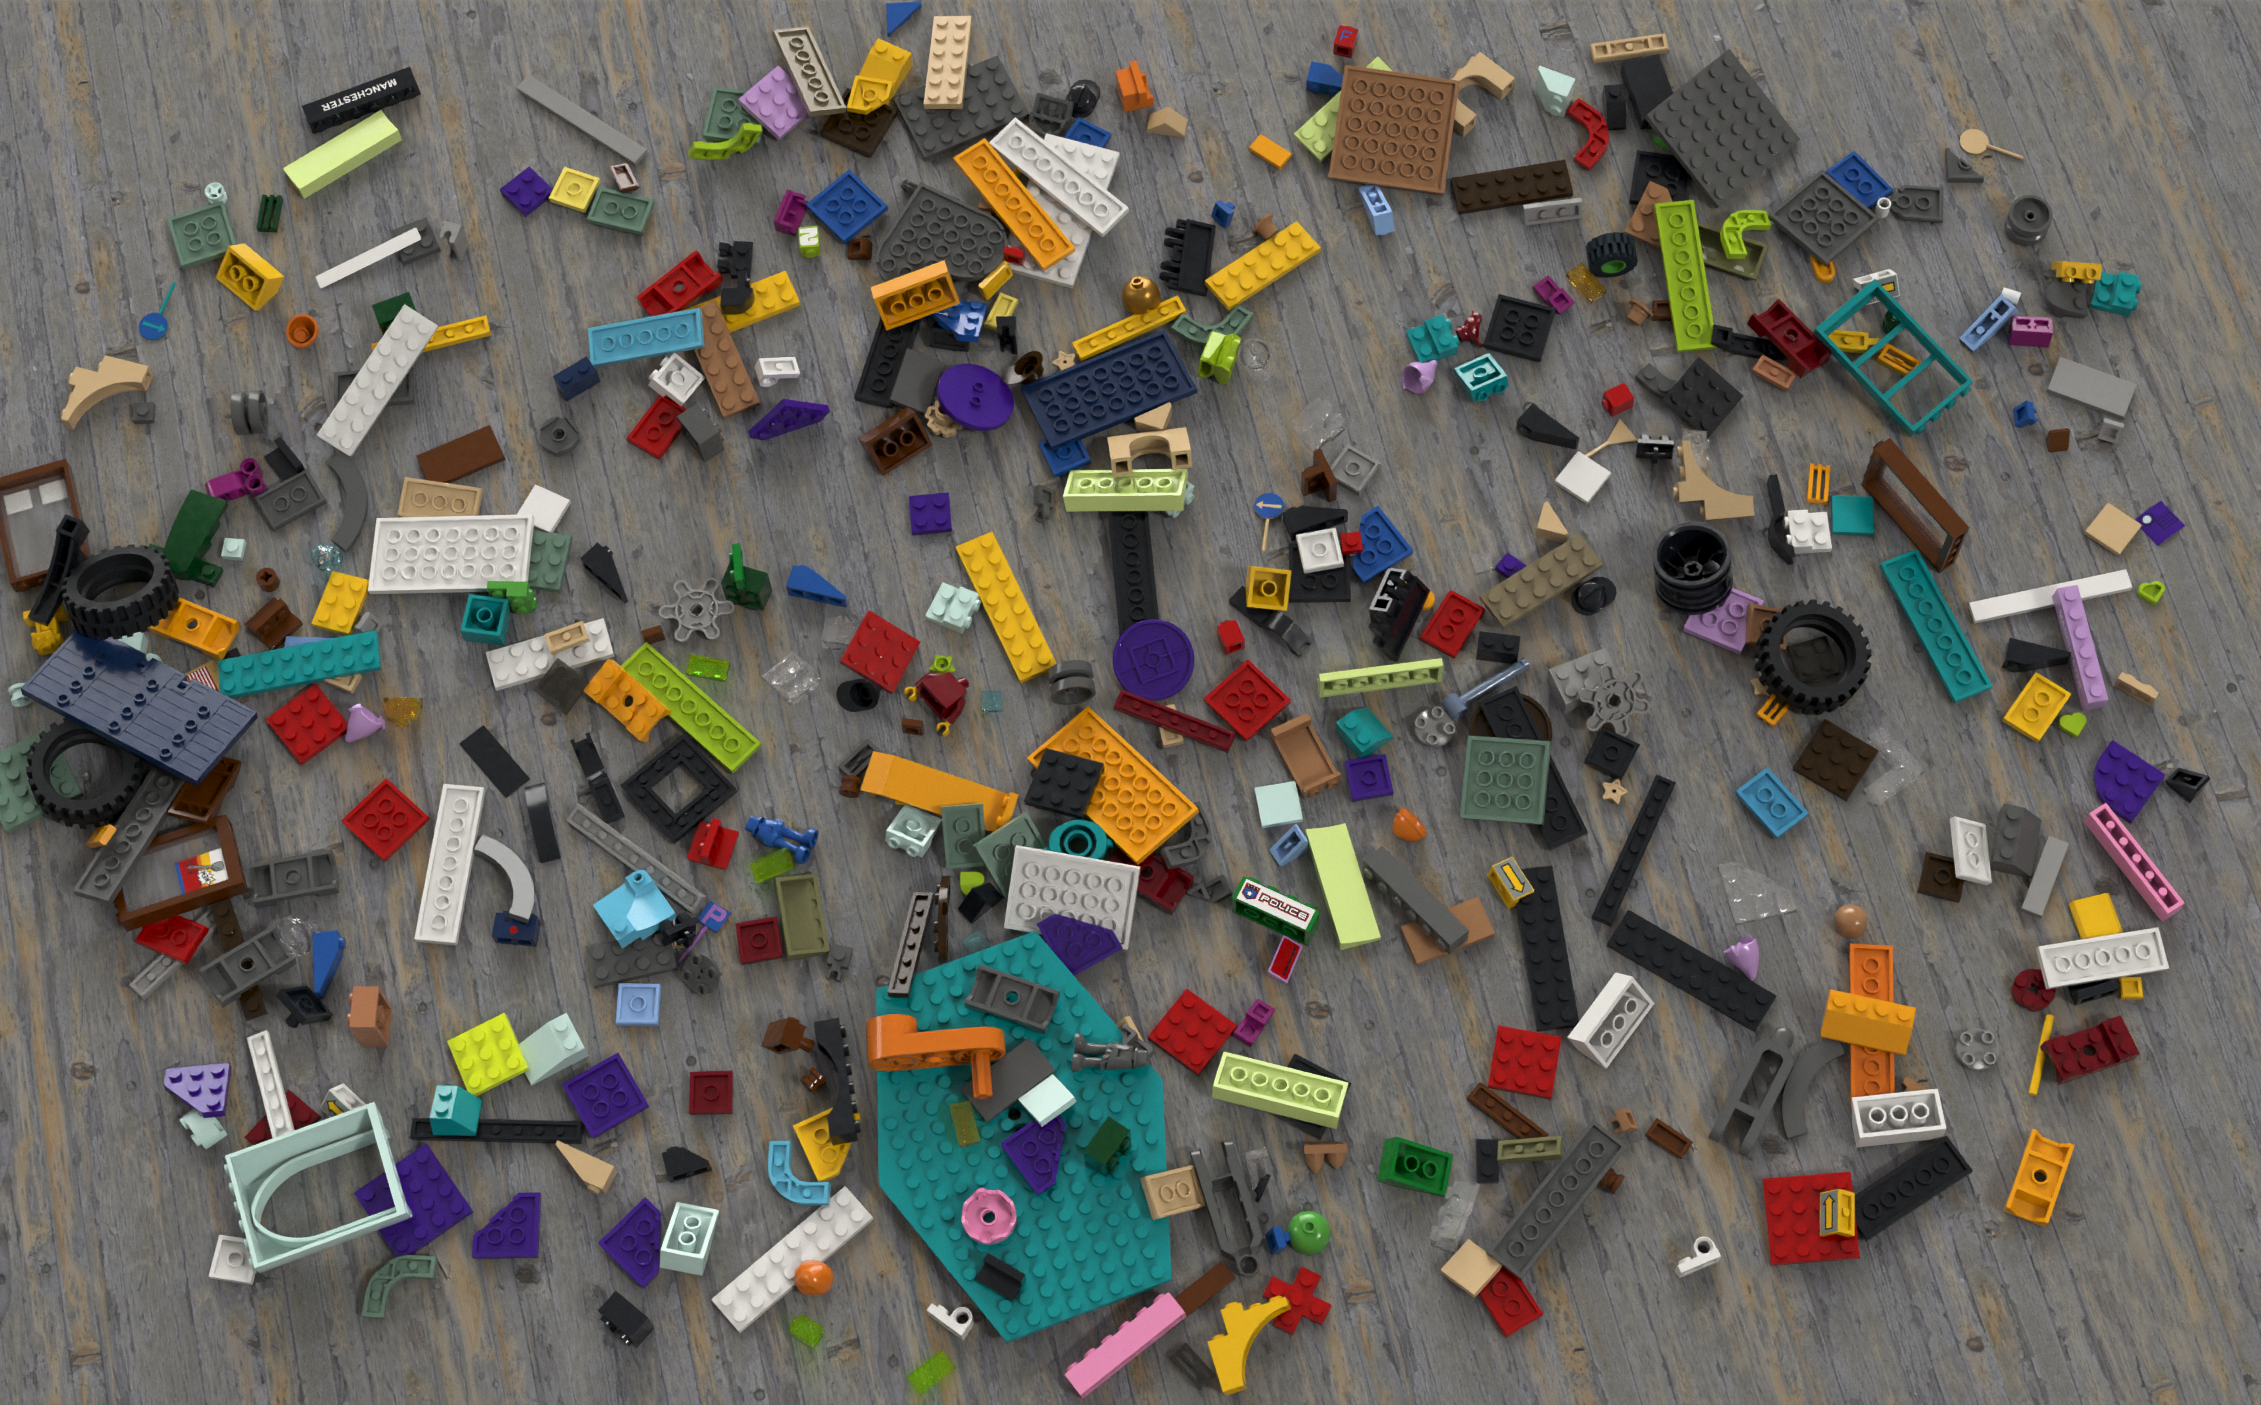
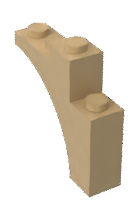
[61,355,154,430]
[1672,440,1755,522]

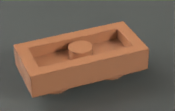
[1752,355,1797,392]

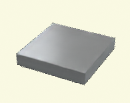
[1330,444,1381,496]

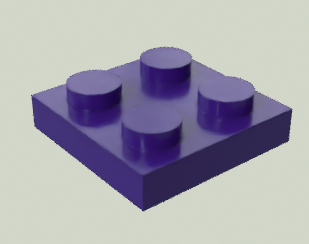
[500,166,553,217]
[909,492,952,536]
[1344,754,1394,802]

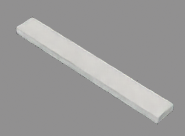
[1968,569,2132,624]

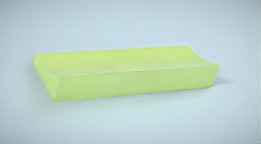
[283,110,402,199]
[1063,469,1188,512]
[1317,658,1443,698]
[1305,823,1381,950]
[1212,1052,1348,1129]

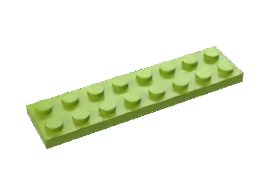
[1654,200,1717,353]
[621,642,762,774]

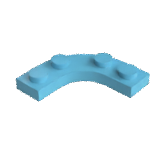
[768,1141,831,1206]

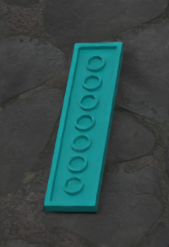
[1879,549,1993,704]
[218,630,382,699]

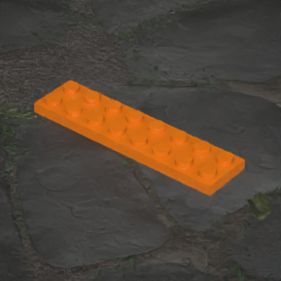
[1849,943,1895,1109]

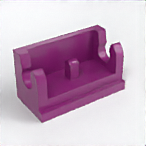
[774,189,808,236]
[2009,316,2053,347]

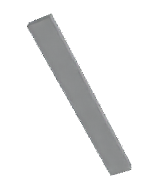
[517,74,647,166]
[566,804,707,914]

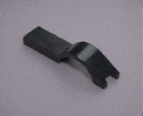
[1767,474,1796,565]
[1229,586,1312,657]
[570,732,625,824]

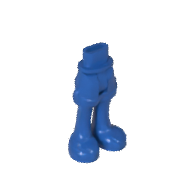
[745,816,819,864]

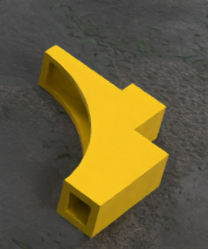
[1207,1296,1291,1396]

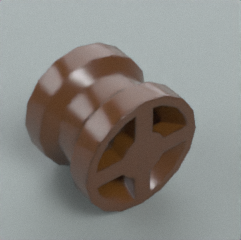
[256,568,280,592]
[839,775,862,798]
[800,1067,827,1094]
[1599,1168,1625,1195]

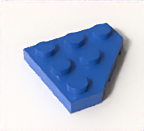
[928,300,988,343]
[1352,506,1413,585]

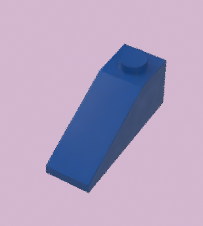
[786,565,848,608]
[313,930,346,999]

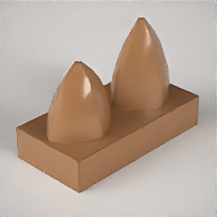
[1303,1142,1348,1174]

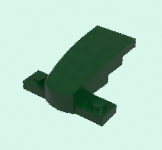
[147,489,228,587]

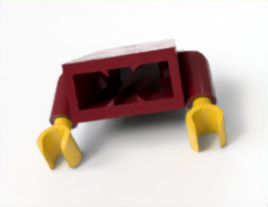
[904,672,969,737]

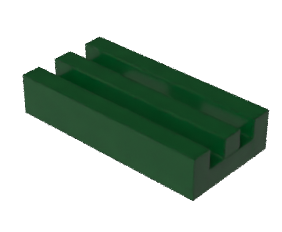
[256,194,283,233]

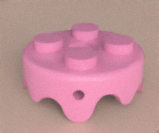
[961,1188,1016,1245]

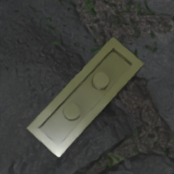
[1497,1136,1563,1164]

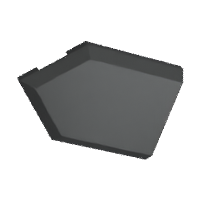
[1888,185,1943,223]

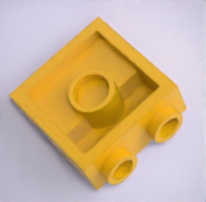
[2051,261,2102,284]

